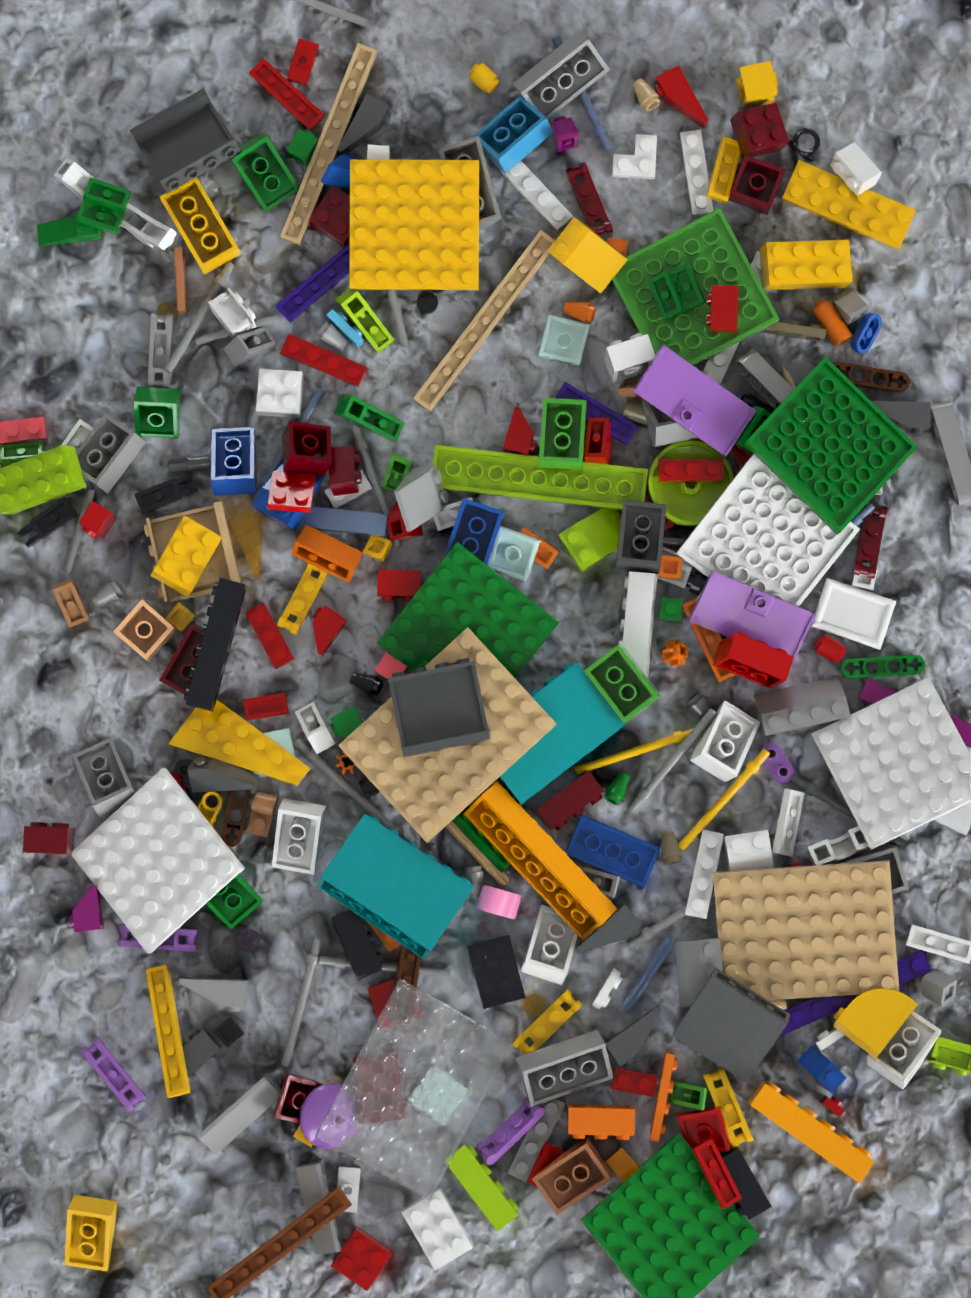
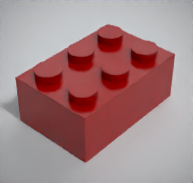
[712,632,794,689]

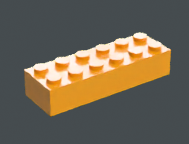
[746,1080,875,1184]

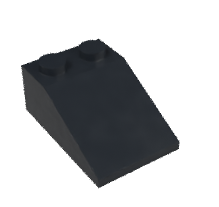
[467,935,526,1009]

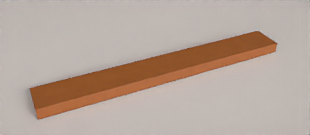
[207,1186,352,1298]

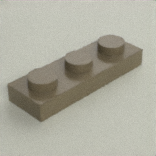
[760,321,826,342]

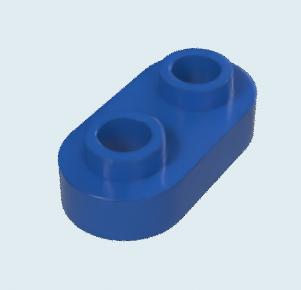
[851,312,882,354]

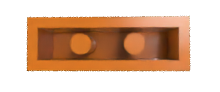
[291,525,364,583]

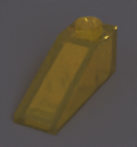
[228,509,264,580]

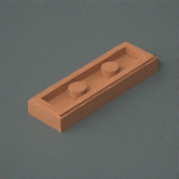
[174,247,188,315]

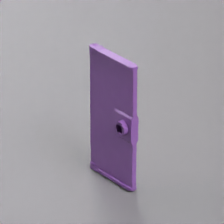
[633,344,756,456]
[688,570,815,664]

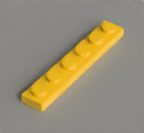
[146,964,191,1098]

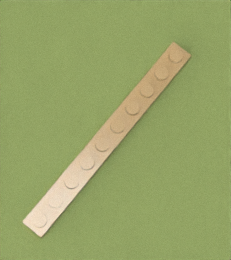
[280,43,378,246]
[413,230,555,413]

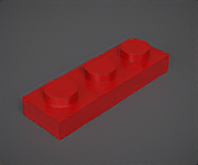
[658,459,724,482]
[245,602,295,670]
[691,1138,742,1209]

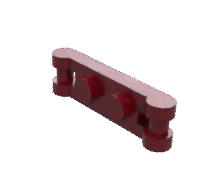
[565,162,613,235]
[853,504,888,579]

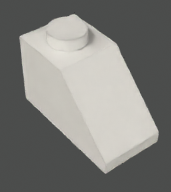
[295,702,336,754]

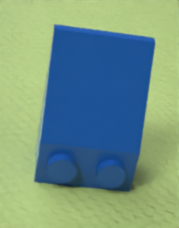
[211,427,257,496]
[252,463,325,530]

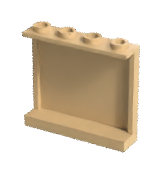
[144,501,242,604]

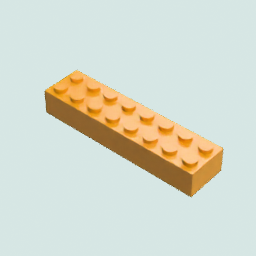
[464,782,617,941]

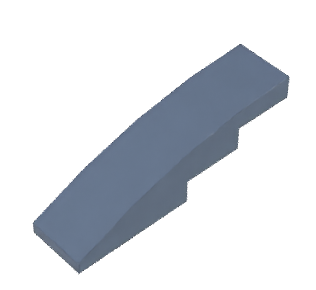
[298,507,389,537]

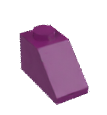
[551,116,579,152]
[69,886,104,932]

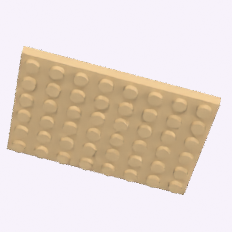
[338,627,557,843]
[713,860,899,1000]

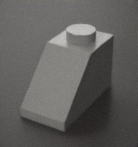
[834,291,869,327]
[223,326,277,367]

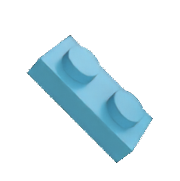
[326,309,364,348]

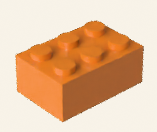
[567,1104,635,1140]

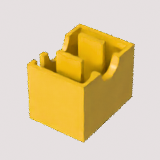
[736,61,779,110]

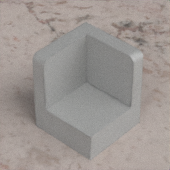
[921,969,957,1006]

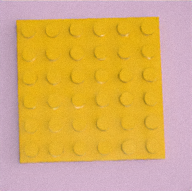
[349,159,479,290]

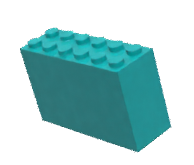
[499,662,625,805]
[316,814,474,960]

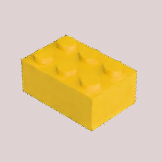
[150,516,222,597]

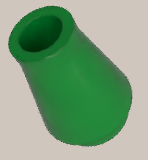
[603,772,631,805]

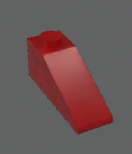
[654,66,709,129]

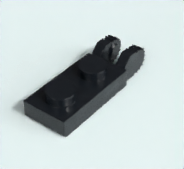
[134,474,198,515]
[17,497,78,548]

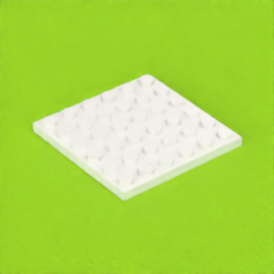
[676,453,860,607]
[812,677,971,850]
[71,768,244,954]

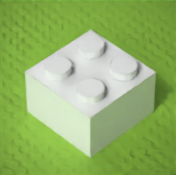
[256,369,304,418]

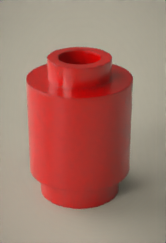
[813,634,847,663]

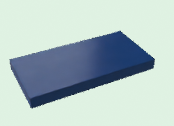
[565,814,661,888]

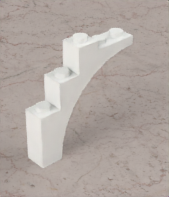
[53,159,177,250]

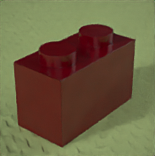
[329,445,362,496]

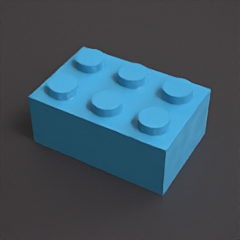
[473,95,553,174]

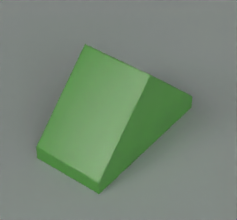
[381,453,414,493]
[669,1081,707,1110]

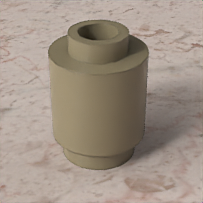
[623,399,647,425]

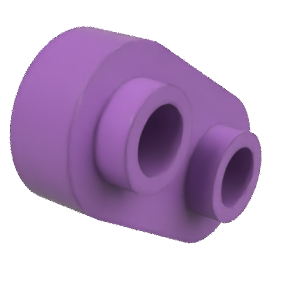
[760,743,794,783]

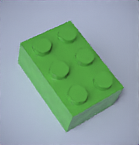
[539,398,586,470]
[584,644,661,723]

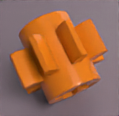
[661,639,688,667]
[335,751,358,775]

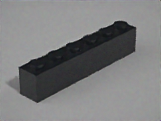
[184,578,247,712]

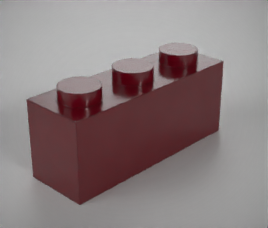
[536,771,604,831]

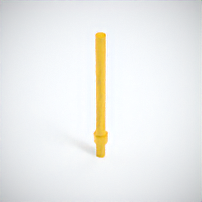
[574,728,694,775]
[678,749,770,851]

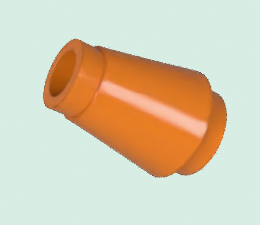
[563,301,596,323]

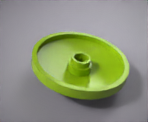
[647,440,734,527]

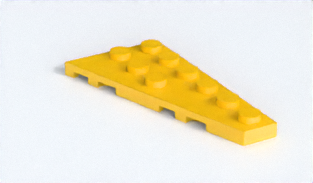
[168,700,310,786]

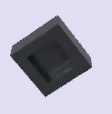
[214,1017,245,1048]

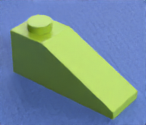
[335,288,394,353]

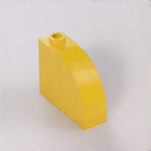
[833,989,918,1059]

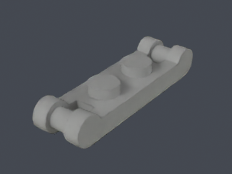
[148,312,174,388]

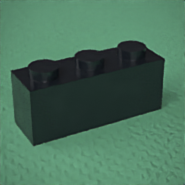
[331,910,384,981]
[721,1147,772,1220]

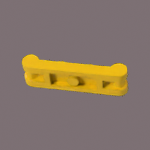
[277,563,329,635]
[512,989,583,1055]
[703,1068,753,1148]

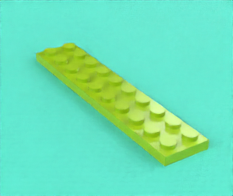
[433,445,648,510]

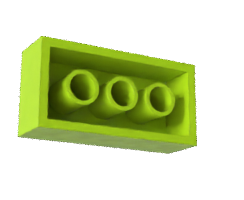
[0,445,86,515]

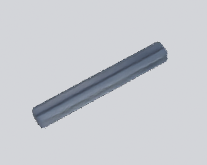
[620,937,675,1013]

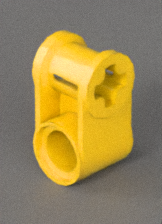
[197,792,224,827]

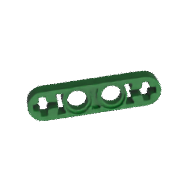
[840,655,925,679]

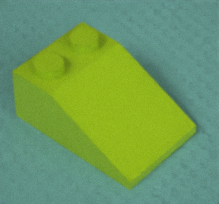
[558,508,621,574]

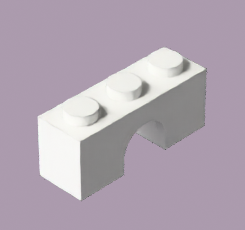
[807,826,870,865]

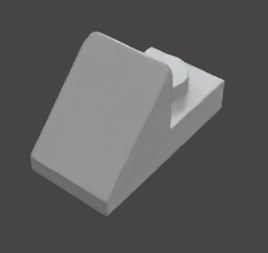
[582,867,620,898]

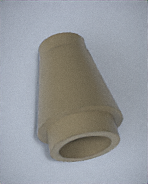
[661,832,682,865]

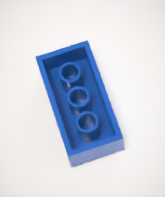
[443,498,505,564]

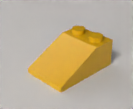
[548,217,628,293]
[64,1195,117,1271]

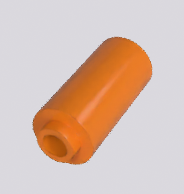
[812,298,853,347]

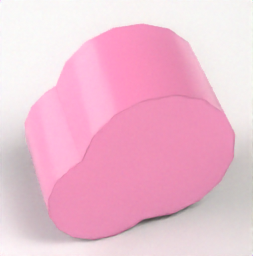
[476,884,522,920]

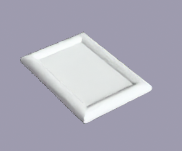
[811,578,896,650]

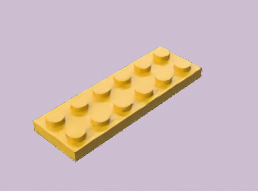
[781,160,916,250]

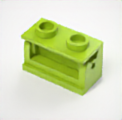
[927,1037,971,1076]

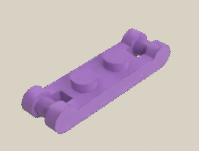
[118,924,197,952]
[81,1036,147,1111]
[475,1097,545,1165]

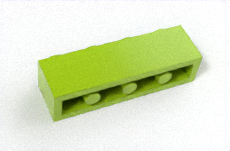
[444,1143,519,1232]

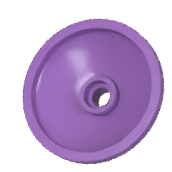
[300,1083,360,1149]

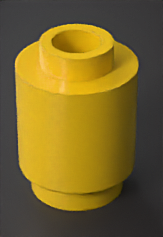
[469,63,501,94]

